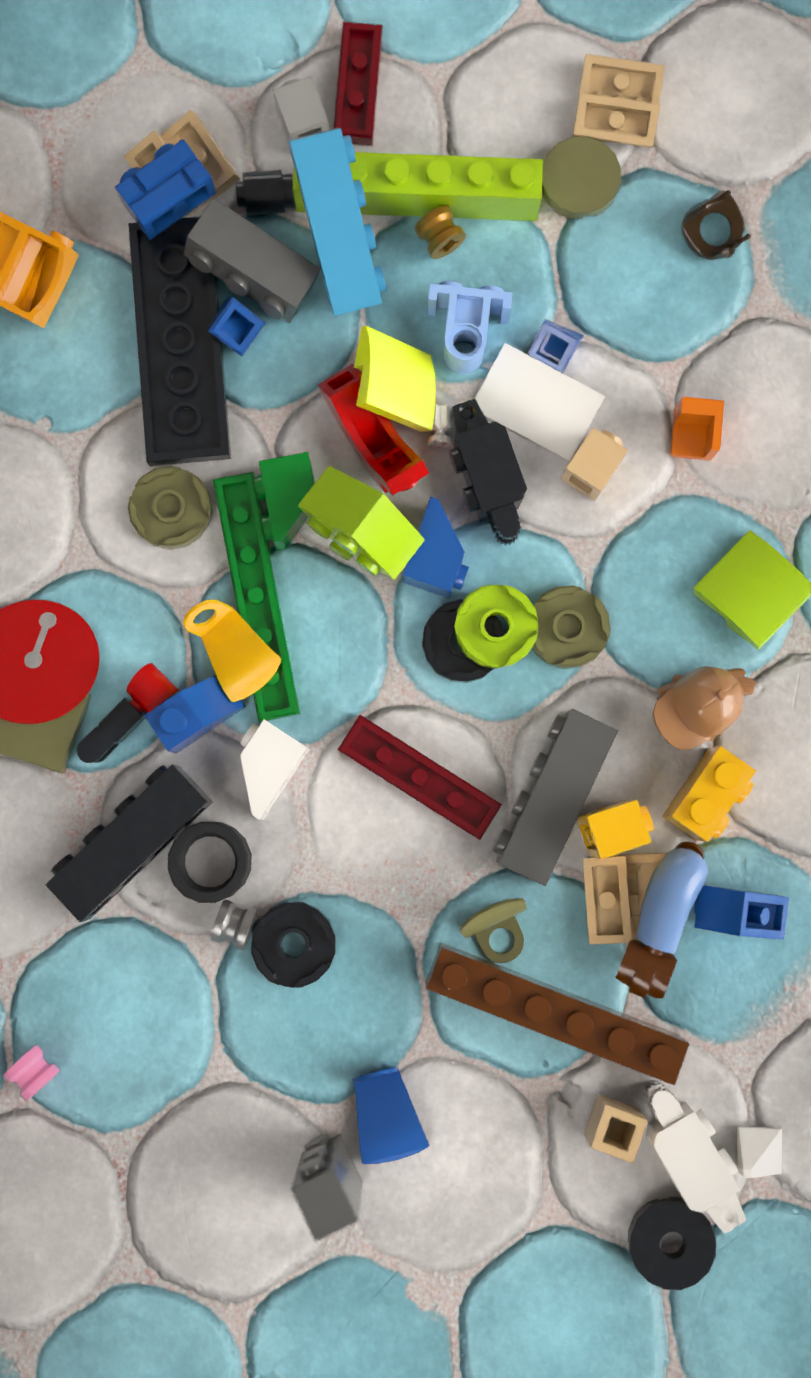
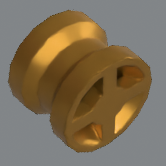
[415,206,466,259]

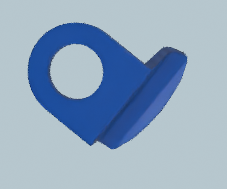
[352,1067,430,1164]

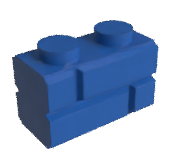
[115,139,217,240]

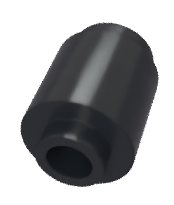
[235,170,295,216]

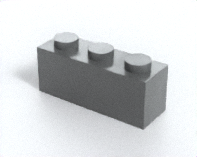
[184,198,321,324]
[291,1134,363,1242]

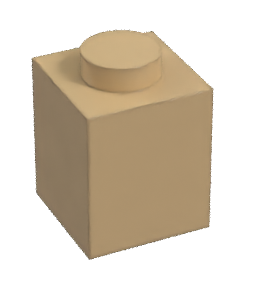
[561,427,628,501]
[584,1094,648,1163]

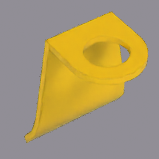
[183,599,281,702]

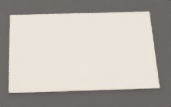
[475,343,606,461]

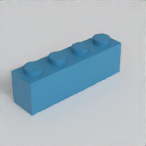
[288,128,386,316]

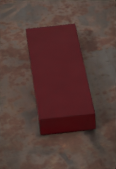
[333,22,383,146]

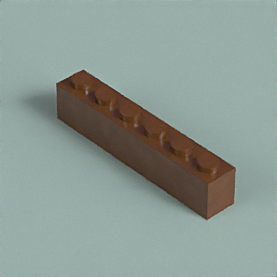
[425,942,690,1086]

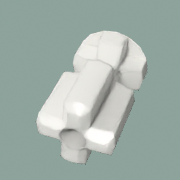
[427,404,452,448]

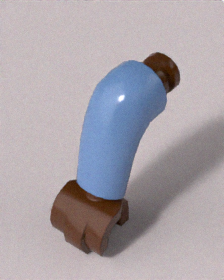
[616,841,708,999]

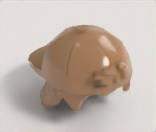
[653,666,756,750]

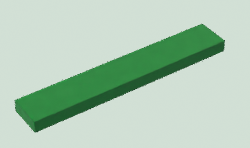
[213,472,301,723]

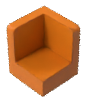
[670,396,724,461]

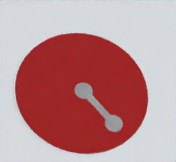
[0,600,100,724]

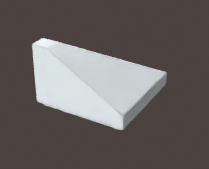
[736,1126,782,1178]

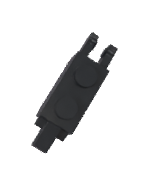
[449,399,527,546]

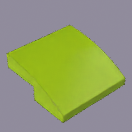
[693,530,811,650]

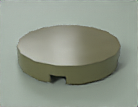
[542,137,621,219]
[128,466,212,550]
[532,585,610,669]

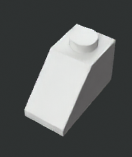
[240,719,310,820]

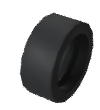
[168,822,252,903]

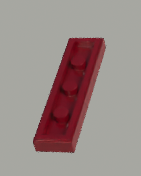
[337,715,502,840]

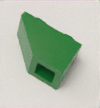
[254,452,315,551]

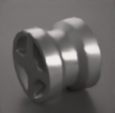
[211,899,257,951]

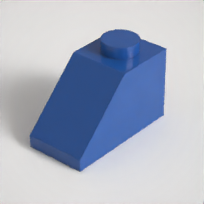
[403,497,469,599]
[144,675,246,754]
[694,885,789,940]

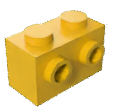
[662,746,756,842]

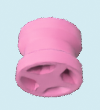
[3,1045,60,1102]

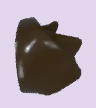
[681,190,751,260]

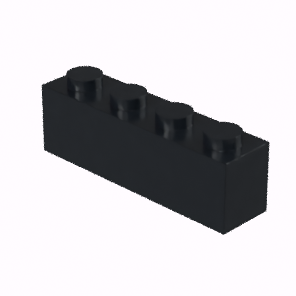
[45,764,213,923]

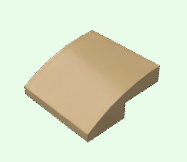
[573,54,665,148]
[124,109,241,217]
[583,852,667,945]

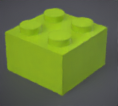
[298,465,425,580]

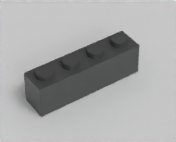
[493,708,619,887]

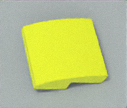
[354,326,436,432]

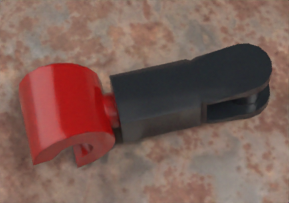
[77,663,179,763]

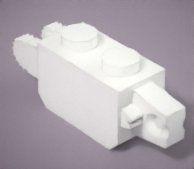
[644,1081,746,1234]

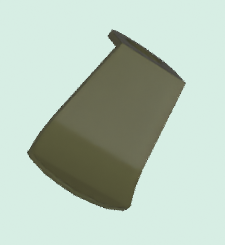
[459,898,527,963]

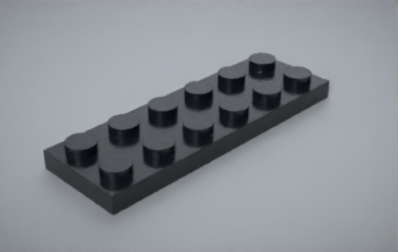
[128,217,231,466]

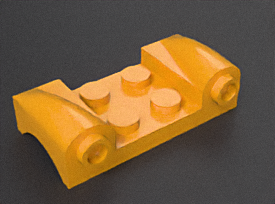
[0,212,79,329]

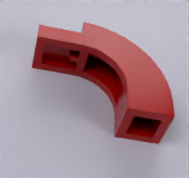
[317,363,429,496]

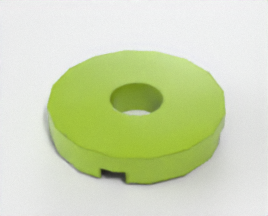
[454,585,538,669]

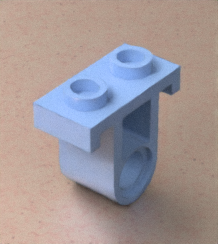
[427,281,513,374]

